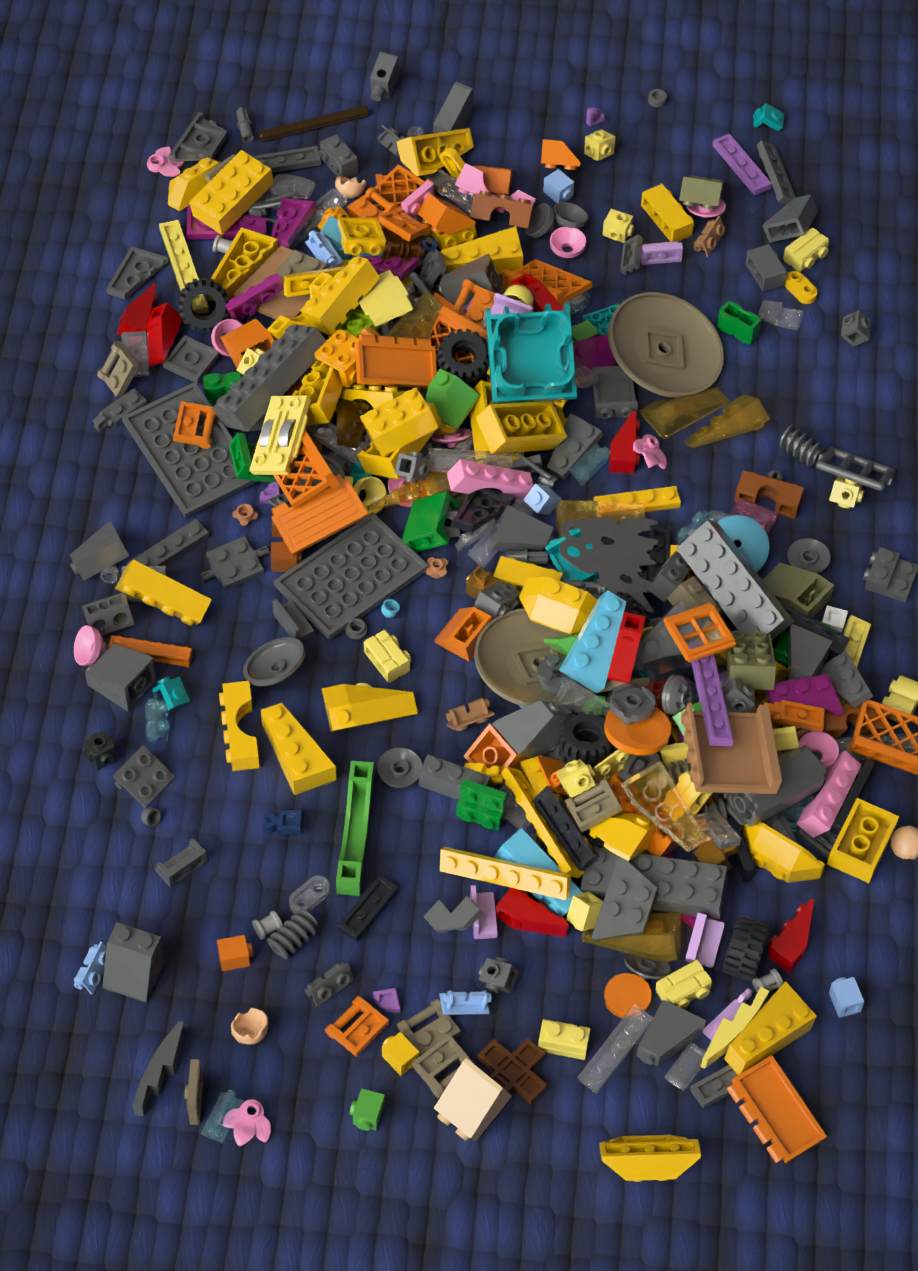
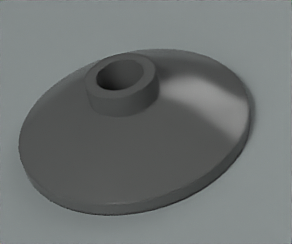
[787,538,830,574]
[377,748,422,788]
[624,951,671,979]

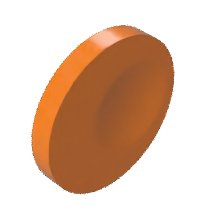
[604,701,671,755]

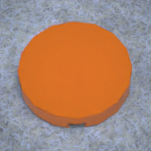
[604,973,651,1019]

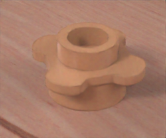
[232,504,258,526]
[426,557,448,578]

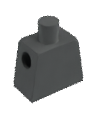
[370,52,400,101]

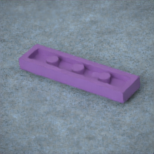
[712,134,772,196]

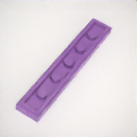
[688,642,734,746]

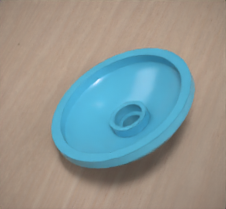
[717,515,769,572]

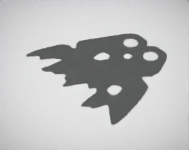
[559,517,658,613]

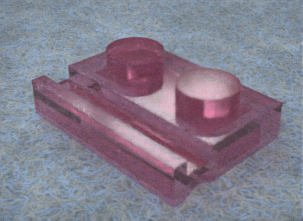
[728,498,778,535]

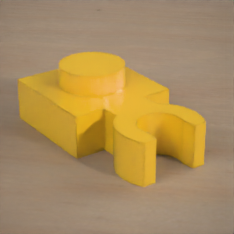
[464,762,504,785]

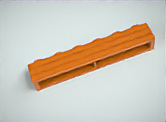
[108,635,193,667]

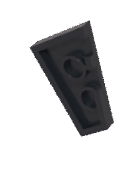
[452,488,516,533]

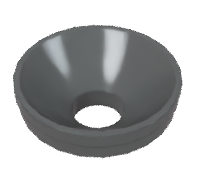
[553,202,588,229]
[525,203,555,238]
[662,674,694,715]

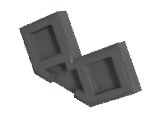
[424,896,483,933]

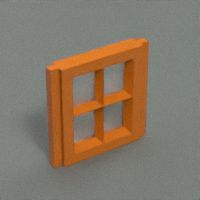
[663,602,736,663]

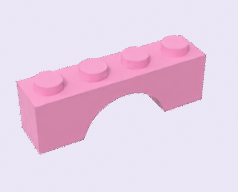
[455,163,537,213]
[447,459,533,504]
[797,751,862,838]

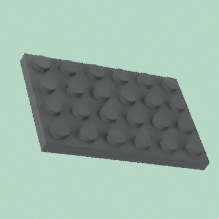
[122,382,258,518]
[274,512,428,640]

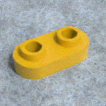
[440,148,465,181]
[784,271,817,304]

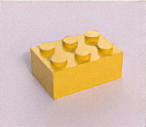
[360,388,439,457]
[827,798,899,883]

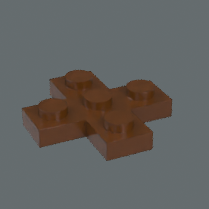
[477,1038,547,1105]

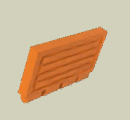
[355,334,437,388]
[271,473,368,556]
[727,1055,827,1163]

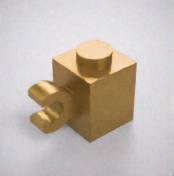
[465,565,500,600]
[693,835,739,871]

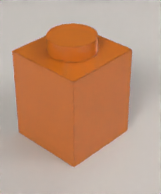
[217,935,253,971]

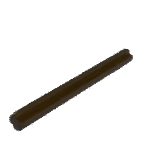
[258,105,369,142]

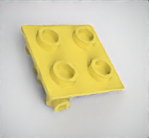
[592,749,630,783]

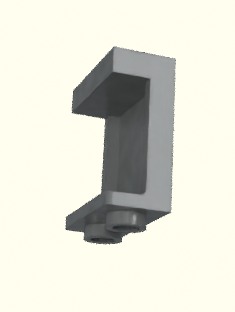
[591,366,638,419]

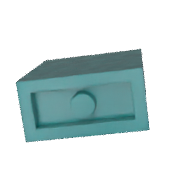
[545,528,600,582]

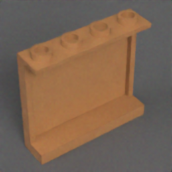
[233,245,310,320]
[681,702,782,794]

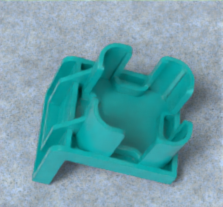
[483,303,577,404]

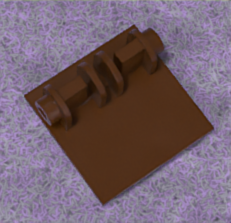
[381,228,424,266]

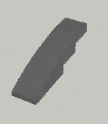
[133,1021,185,1117]

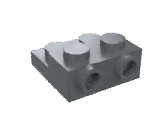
[863,547,918,603]

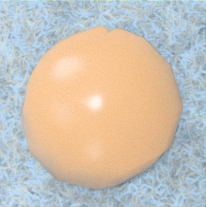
[335,176,367,199]
[891,826,918,860]
[231,1008,268,1045]

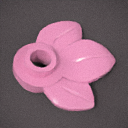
[147,147,185,177]
[633,434,667,470]
[223,1099,271,1146]

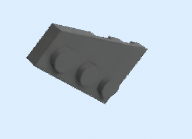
[106,246,168,299]
[547,413,603,481]
[817,651,873,708]

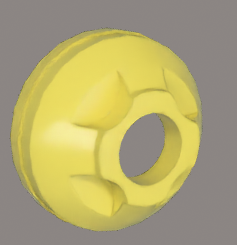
[354,477,387,515]

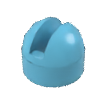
[381,599,400,618]

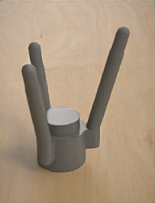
[249,192,295,223]
[515,452,559,490]

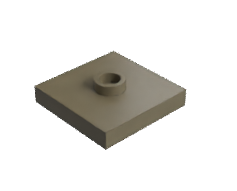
[185,1059,203,1125]

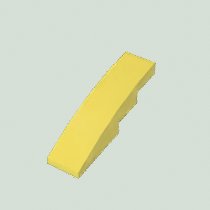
[701,987,769,1069]

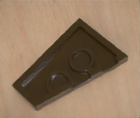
[336,398,374,449]

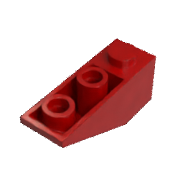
[511,273,562,312]
[117,284,158,342]
[147,302,183,367]
[609,411,640,473]
[607,612,646,684]
[495,888,569,937]
[767,899,814,973]

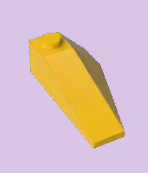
[397,128,474,176]
[322,684,418,732]
[566,804,657,861]

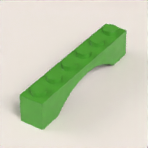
[336,761,374,896]

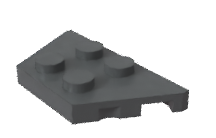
[169,112,227,161]
[633,600,696,671]
[591,856,658,942]

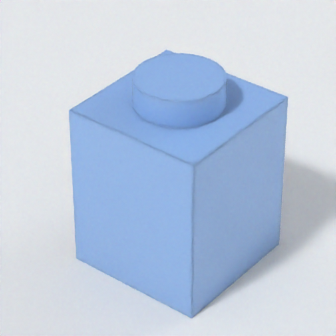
[543,169,574,203]
[524,484,562,515]
[829,977,864,1018]

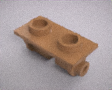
[694,216,725,257]
[446,698,495,731]

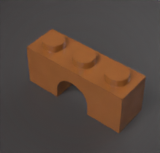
[470,190,534,229]
[734,470,804,519]
[271,507,302,572]
[822,703,887,738]

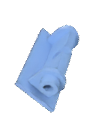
[305,230,343,269]
[74,942,107,995]
[439,990,491,1015]

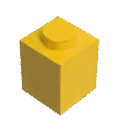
[382,1032,419,1076]

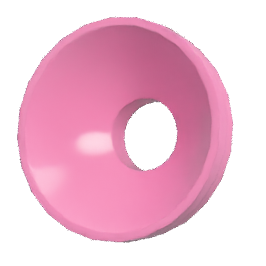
[550,227,586,258]
[211,319,242,356]
[74,625,105,666]
[799,731,839,769]

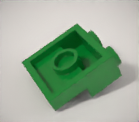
[456,779,507,831]

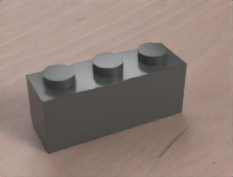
[419,754,491,800]

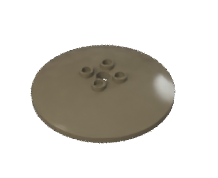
[608,292,724,398]
[474,609,595,707]

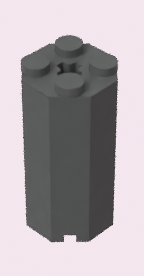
[723,745,826,826]

